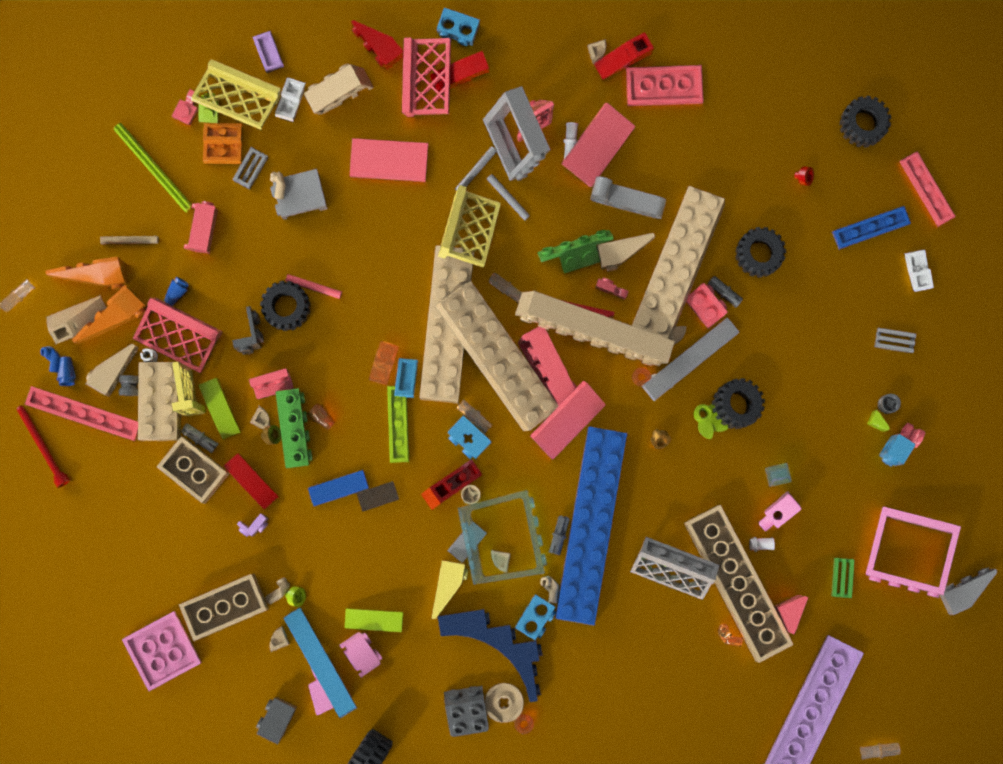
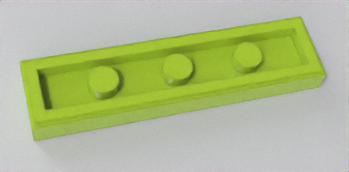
[387,386,409,463]

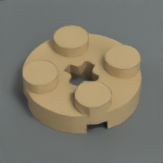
[485,683,524,722]

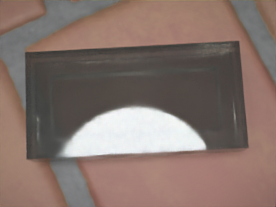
[356,481,399,512]

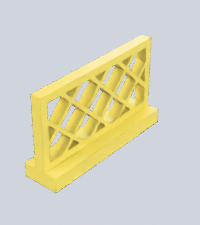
[191,59,281,130]
[438,185,501,267]
[172,362,206,417]

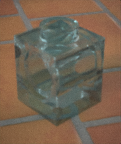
[765,463,792,487]

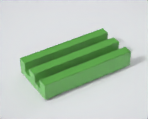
[831,558,855,598]

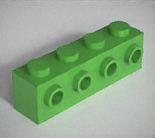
[275,388,313,468]

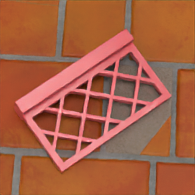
[402,38,451,117]
[133,297,223,373]

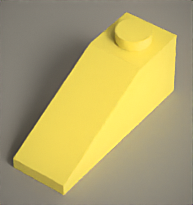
[432,560,468,619]

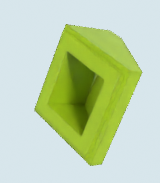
[867,410,890,432]

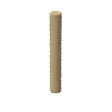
[100,236,159,244]

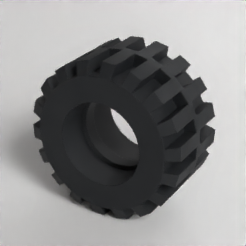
[839,96,891,147]
[735,227,786,278]
[260,281,311,331]
[712,378,765,429]
[348,729,393,764]

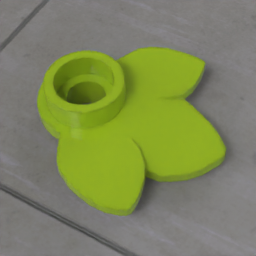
[694,404,728,439]

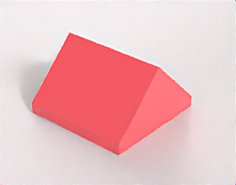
[774,595,808,634]

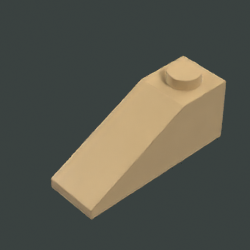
[597,233,655,272]
[86,344,139,397]

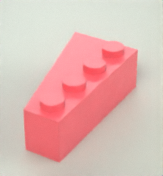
[517,327,577,406]

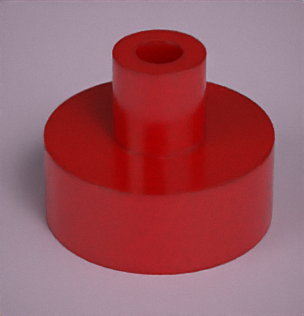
[794,166,814,186]

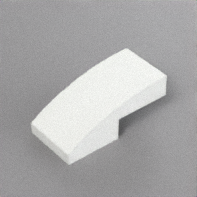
[275,77,305,122]
[905,250,934,292]

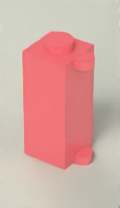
[184,201,218,254]

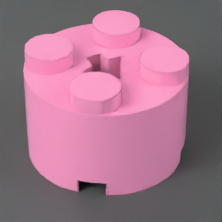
[339,632,382,677]

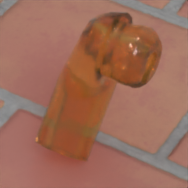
[718,624,743,647]

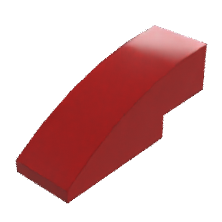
[430,51,489,92]
[224,453,279,510]

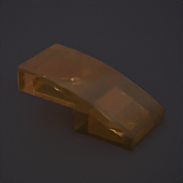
[369,341,399,385]

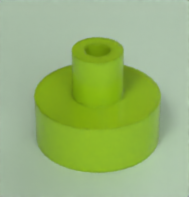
[285,586,306,607]

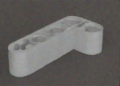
[590,176,666,219]

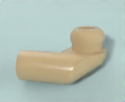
[270,172,286,199]
[540,576,559,603]
[265,578,290,604]

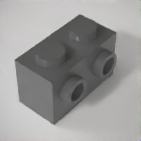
[256,697,297,744]

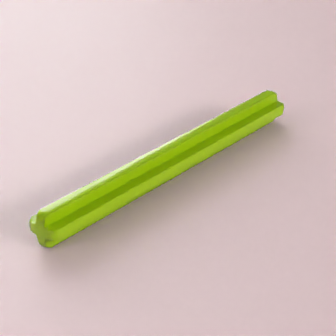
[113,123,192,212]

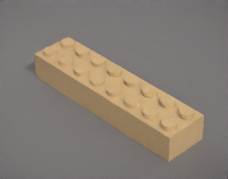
[632,186,725,340]
[420,246,474,404]
[435,281,558,431]
[515,291,675,366]
[684,505,794,663]

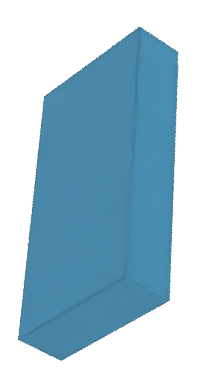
[394,358,418,398]

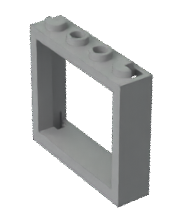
[483,86,550,181]

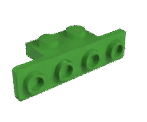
[537,230,614,273]

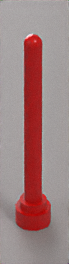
[17,405,71,488]

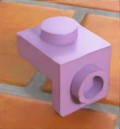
[237,513,269,537]

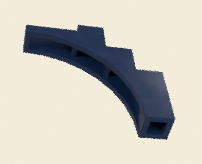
[438,609,542,702]

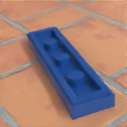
[832,206,911,249]

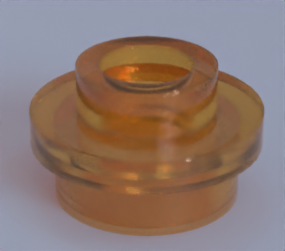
[632,368,651,387]
[514,714,534,734]

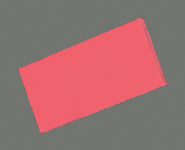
[626,65,703,106]
[561,103,635,187]
[350,138,428,182]
[530,381,606,460]

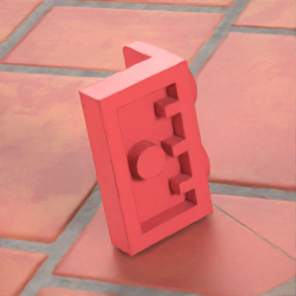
[686,283,728,328]
[249,368,294,399]

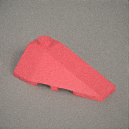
[517,100,554,142]

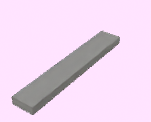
[642,317,739,401]

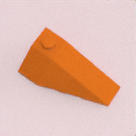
[46,257,128,290]
[72,285,147,345]

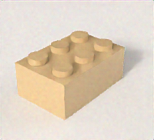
[157,436,230,504]

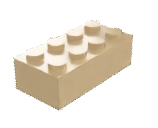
[138,362,181,441]
[179,573,269,641]

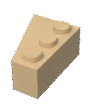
[304,64,374,115]

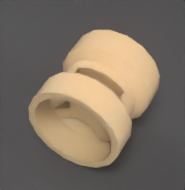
[461,485,481,505]

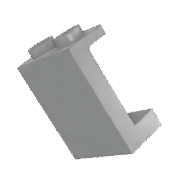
[270,169,328,220]

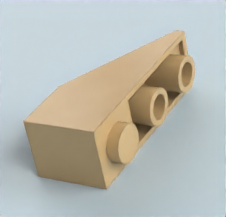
[46,296,107,344]

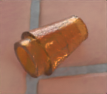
[307,402,335,430]

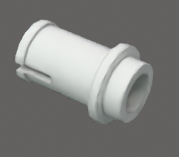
[140,349,158,362]
[749,537,775,552]

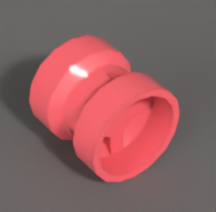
[900,423,925,448]

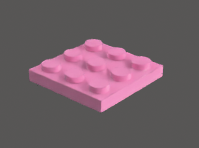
[122,611,202,691]

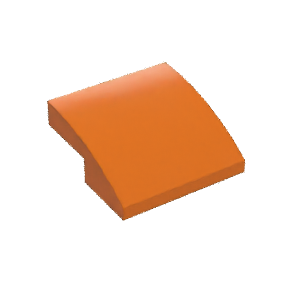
[203,123,243,164]

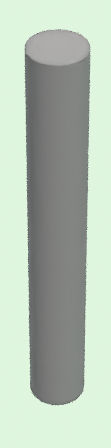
[455,146,497,191]
[487,174,530,221]

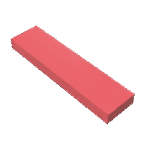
[900,151,956,226]

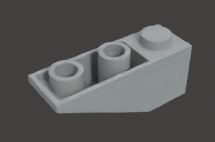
[940,567,997,615]

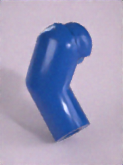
[40,346,60,373]

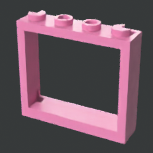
[866,507,961,598]

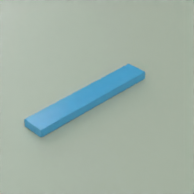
[284,608,357,718]

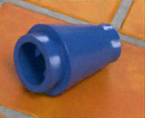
[163,276,189,306]
[57,357,76,386]

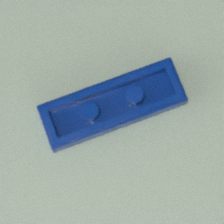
[308,470,369,506]

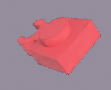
[595,278,629,300]

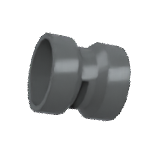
[119,375,139,396]
[877,394,901,414]

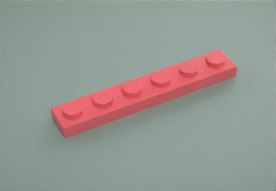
[25,386,138,441]

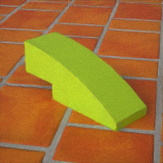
[199,378,241,440]
[345,608,403,632]

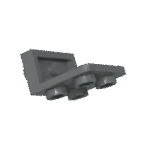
[232,306,264,355]
[444,686,489,737]

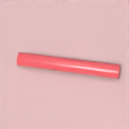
[285,274,342,299]

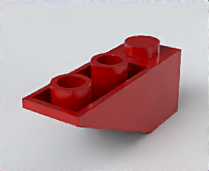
[351,20,404,70]
[594,32,654,81]

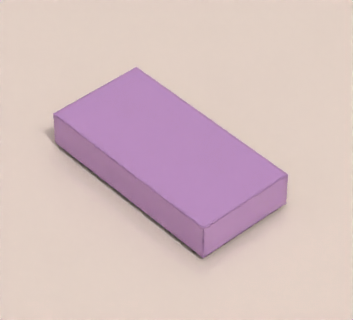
[253,31,284,73]

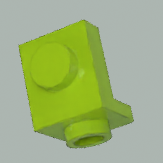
[199,93,220,123]

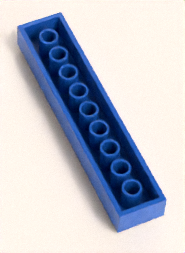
[555,427,627,626]

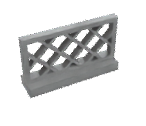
[630,537,719,600]

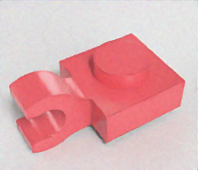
[172,89,199,125]

